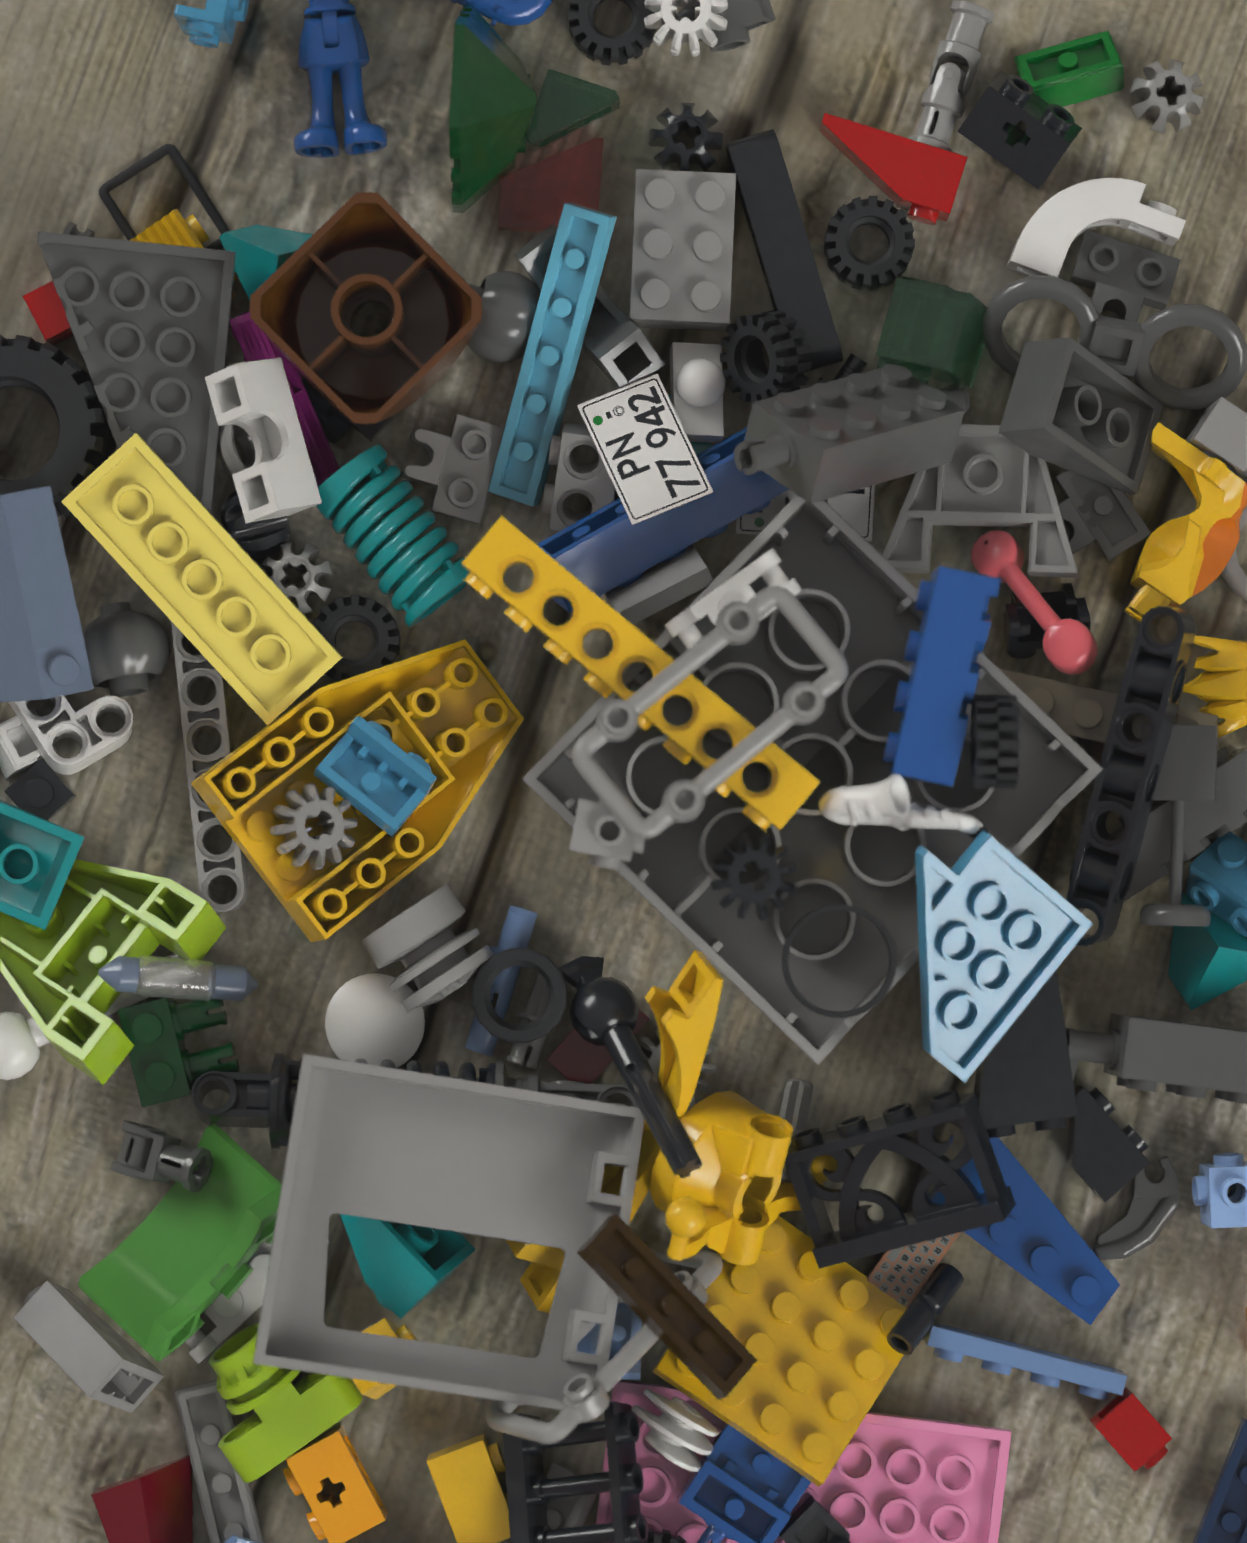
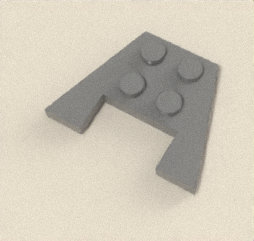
[882,424,1079,578]

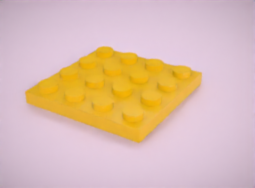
[652,1216,907,1487]

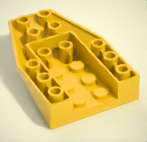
[191,639,524,943]

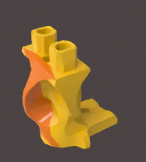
[1124,422,1247,622]

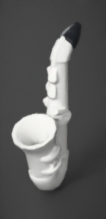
[819,774,989,840]

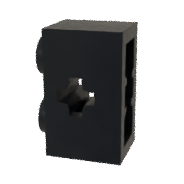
[957,71,1082,189]

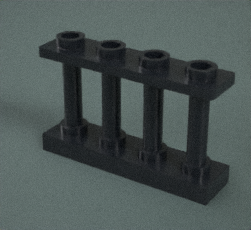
[503,1401,648,1543]

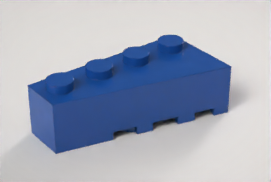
[882,566,1001,787]
[927,1137,1120,1325]

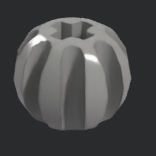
[1130,59,1204,133]
[260,541,333,614]

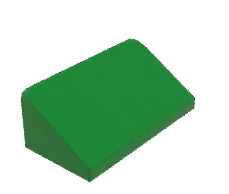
[1014,30,1124,107]

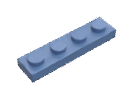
[924,1322,1127,1400]

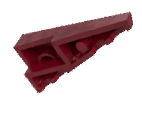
[91,1455,194,1543]

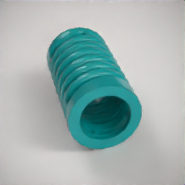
[315,444,470,627]

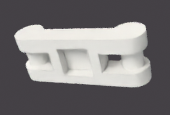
[664,548,803,650]

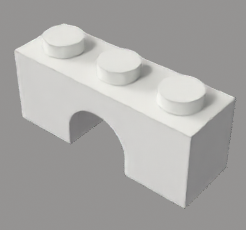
[205,357,322,523]

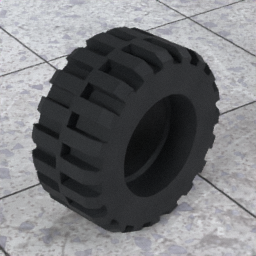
[0,335,112,517]

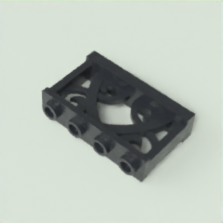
[784,1090,1016,1269]

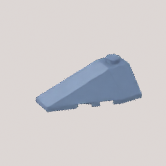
[0,485,94,703]

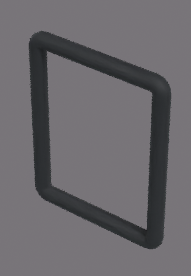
[99,144,230,250]

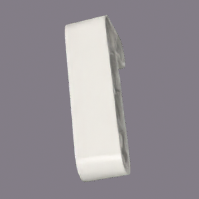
[8,695,133,775]

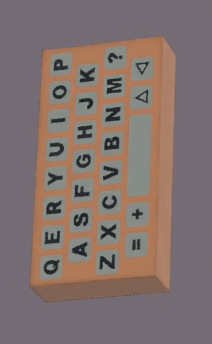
[867,1232,960,1308]

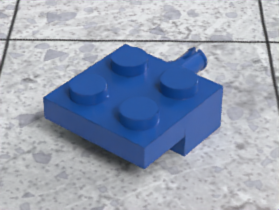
[678,1423,811,1543]

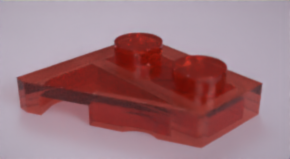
[498,138,603,233]

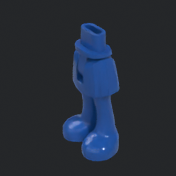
[294,0,387,158]

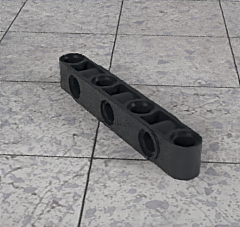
[1066,606,1196,946]

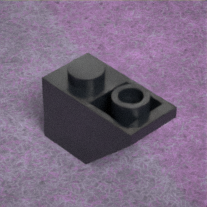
[1067,1085,1150,1203]

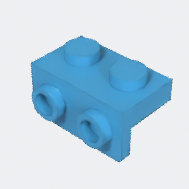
[174,0,249,48]
[313,716,436,837]
[1186,832,1247,937]

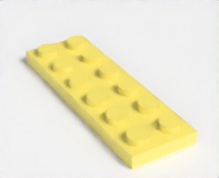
[61,433,343,726]

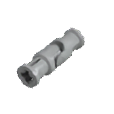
[909,1,994,152]

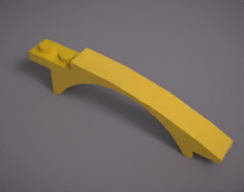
[505,950,723,1313]

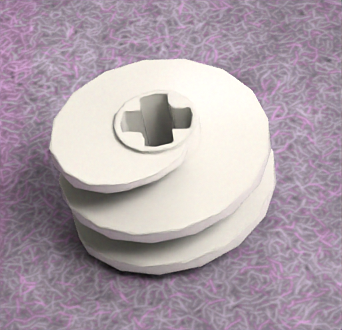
[632,1388,719,1472]

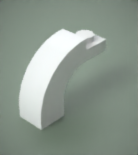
[1006,178,1186,277]

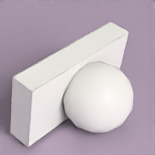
[670,342,725,443]

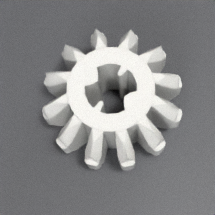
[644,0,728,57]

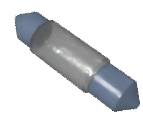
[98,955,258,1001]

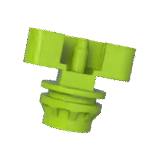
[208,1323,363,1483]

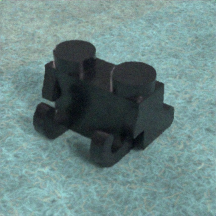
[1004,583,1091,659]

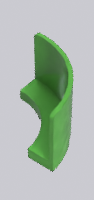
[78,1124,282,1362]

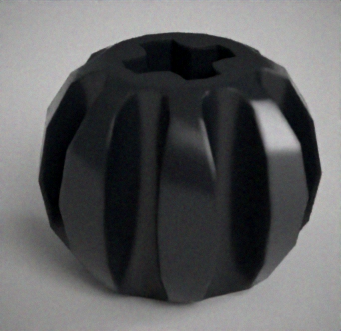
[649,102,723,172]
[220,491,290,560]

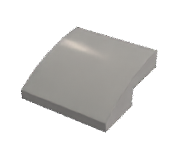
[604,545,714,625]

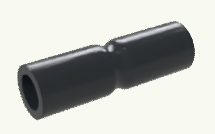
[887,1263,964,1355]

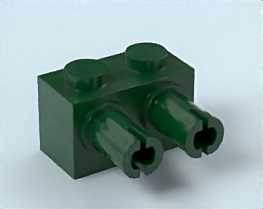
[118,996,240,1107]

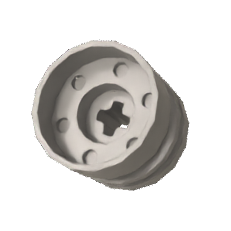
[361,884,495,1012]

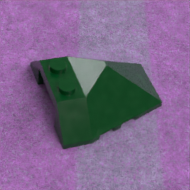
[448,6,537,213]

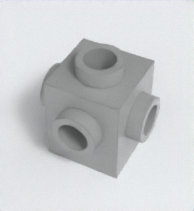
[569,797,645,870]

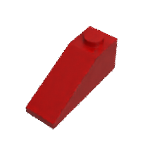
[819,113,968,225]

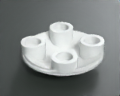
[325,973,425,1068]

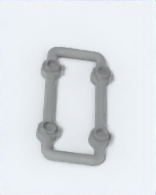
[572,586,848,839]
[486,1241,723,1444]

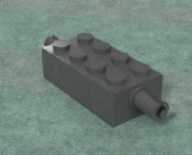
[734,364,970,504]
[1066,1013,1247,1104]

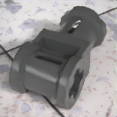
[110,1120,213,1193]

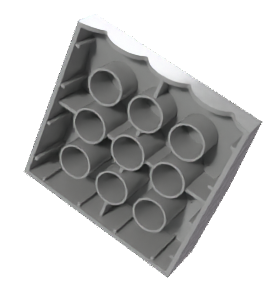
[522,495,1103,1065]

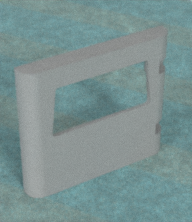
[253,1054,645,1416]

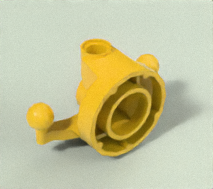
[650,1090,838,1266]

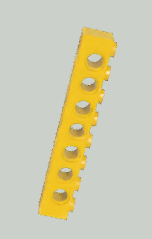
[461,516,820,831]

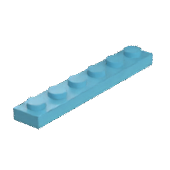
[488,202,617,507]

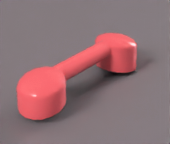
[971,530,1098,675]

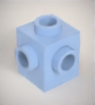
[1192,1153,1247,1228]

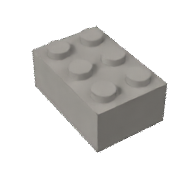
[630,169,736,331]

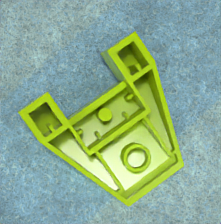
[0,859,227,1086]

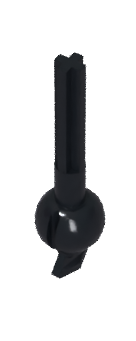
[559,956,702,1179]

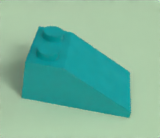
[0,799,85,930]
[340,1214,476,1320]

